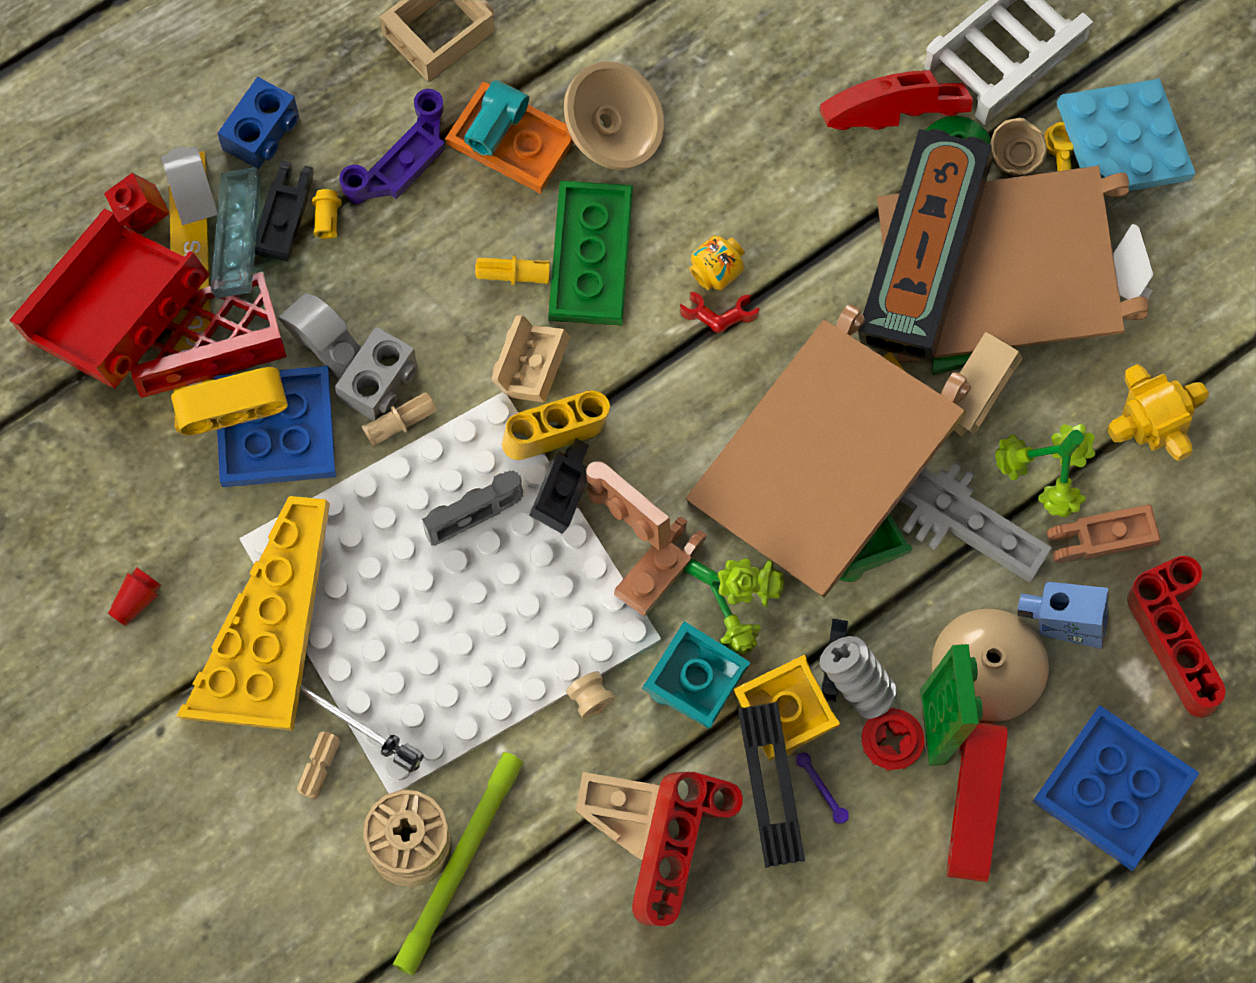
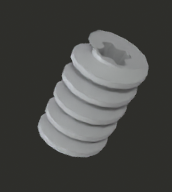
[820,636,897,719]

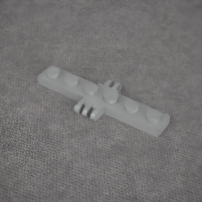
[899,461,1052,583]

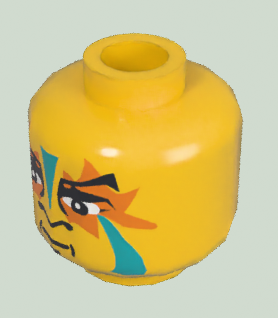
[689,235,745,291]

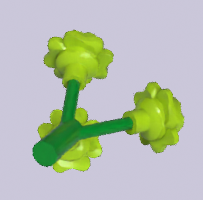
[995,424,1095,518]
[684,558,784,655]

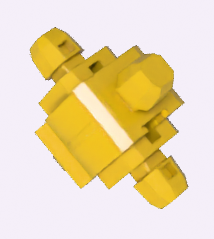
[1107,364,1209,461]

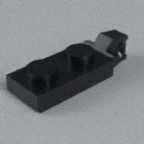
[529,438,589,534]

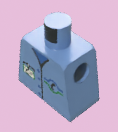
[1018,582,1109,649]

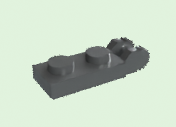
[422,470,524,546]

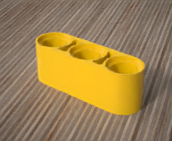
[171,367,288,435]
[501,390,610,460]

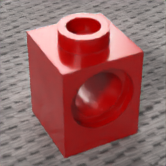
[104,172,170,234]

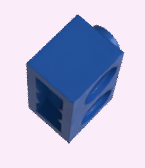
[217,76,299,169]

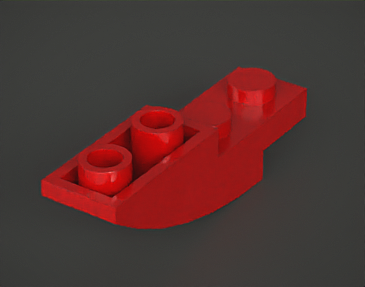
[819,70,973,130]

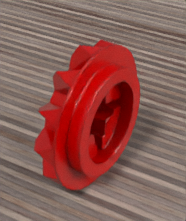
[861,708,925,771]

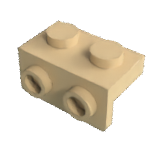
[491,315,570,402]

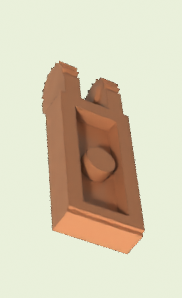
[1046,504,1161,563]
[614,517,707,617]

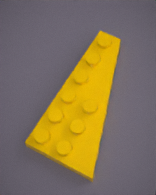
[176,496,330,731]

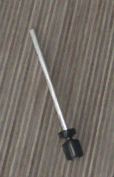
[300,685,424,773]

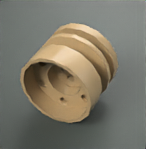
[363,790,452,887]

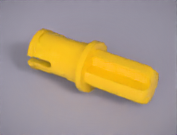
[475,255,550,285]

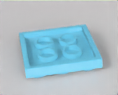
[1056,79,1196,191]

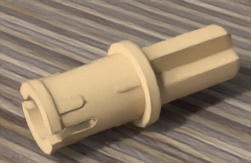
[361,393,437,448]

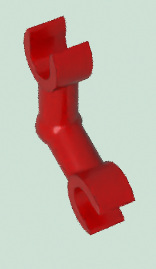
[680,292,760,333]

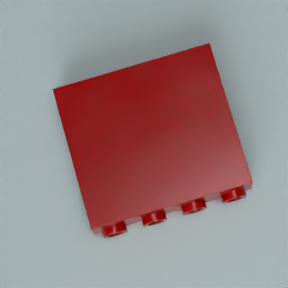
[9,208,210,389]

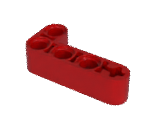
[1127,555,1226,718]
[946,722,1008,883]
[632,771,743,927]

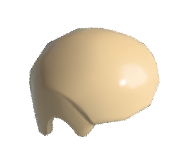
[990,118,1047,177]

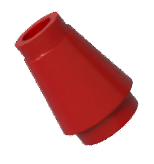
[107,567,162,627]

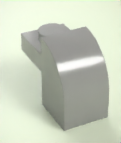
[161,146,218,225]
[278,293,361,379]

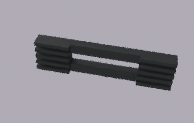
[738,702,805,868]

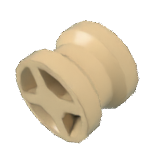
[566,671,615,719]

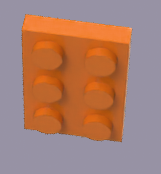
[446,81,574,194]

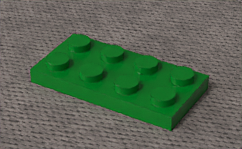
[920,644,983,766]

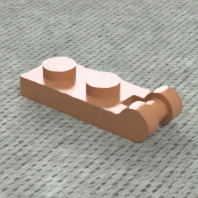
[586,461,671,551]

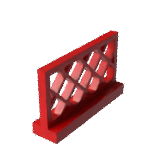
[130,272,287,398]

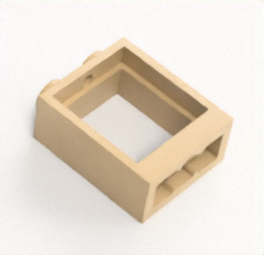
[380,0,495,82]
[953,332,1023,437]

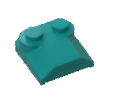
[642,621,751,729]

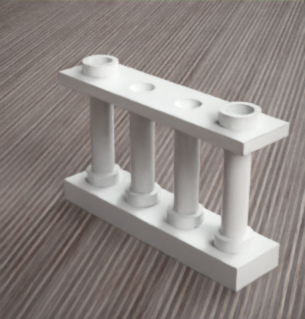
[924,0,1093,126]

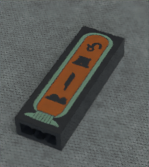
[858,129,992,362]

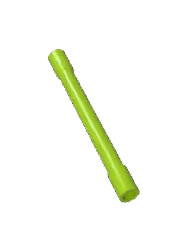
[392,752,524,976]

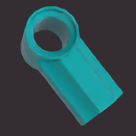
[464,80,530,156]

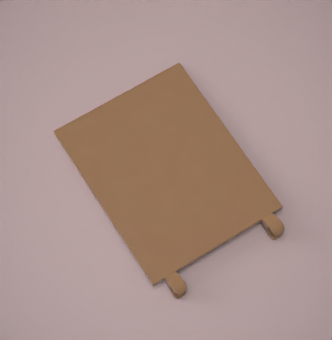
[877,166,1149,363]
[685,304,971,598]

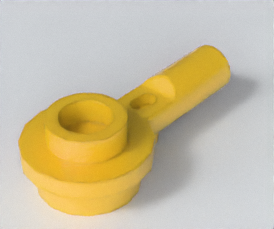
[1044,122,1074,171]

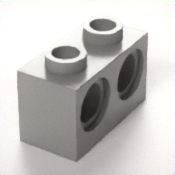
[335,327,418,421]

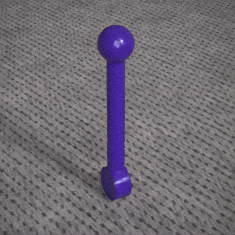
[796,752,849,824]

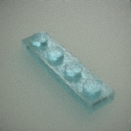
[210,167,261,299]

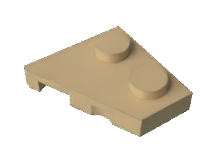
[576,772,660,861]

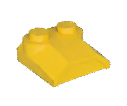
[734,655,840,762]

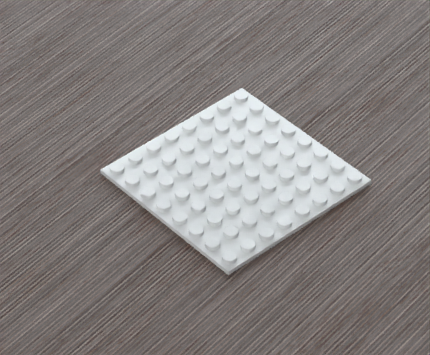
[239,392,661,794]

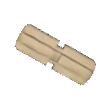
[297,731,340,799]

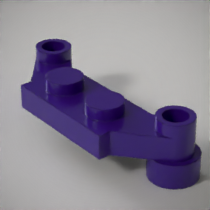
[339,89,445,204]

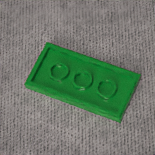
[548,180,633,326]

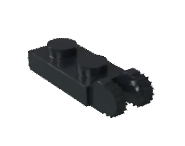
[251,161,314,262]

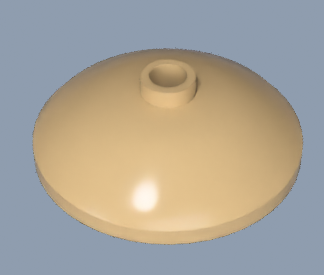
[564,61,664,170]
[931,609,1049,723]

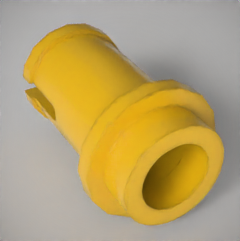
[312,189,342,239]

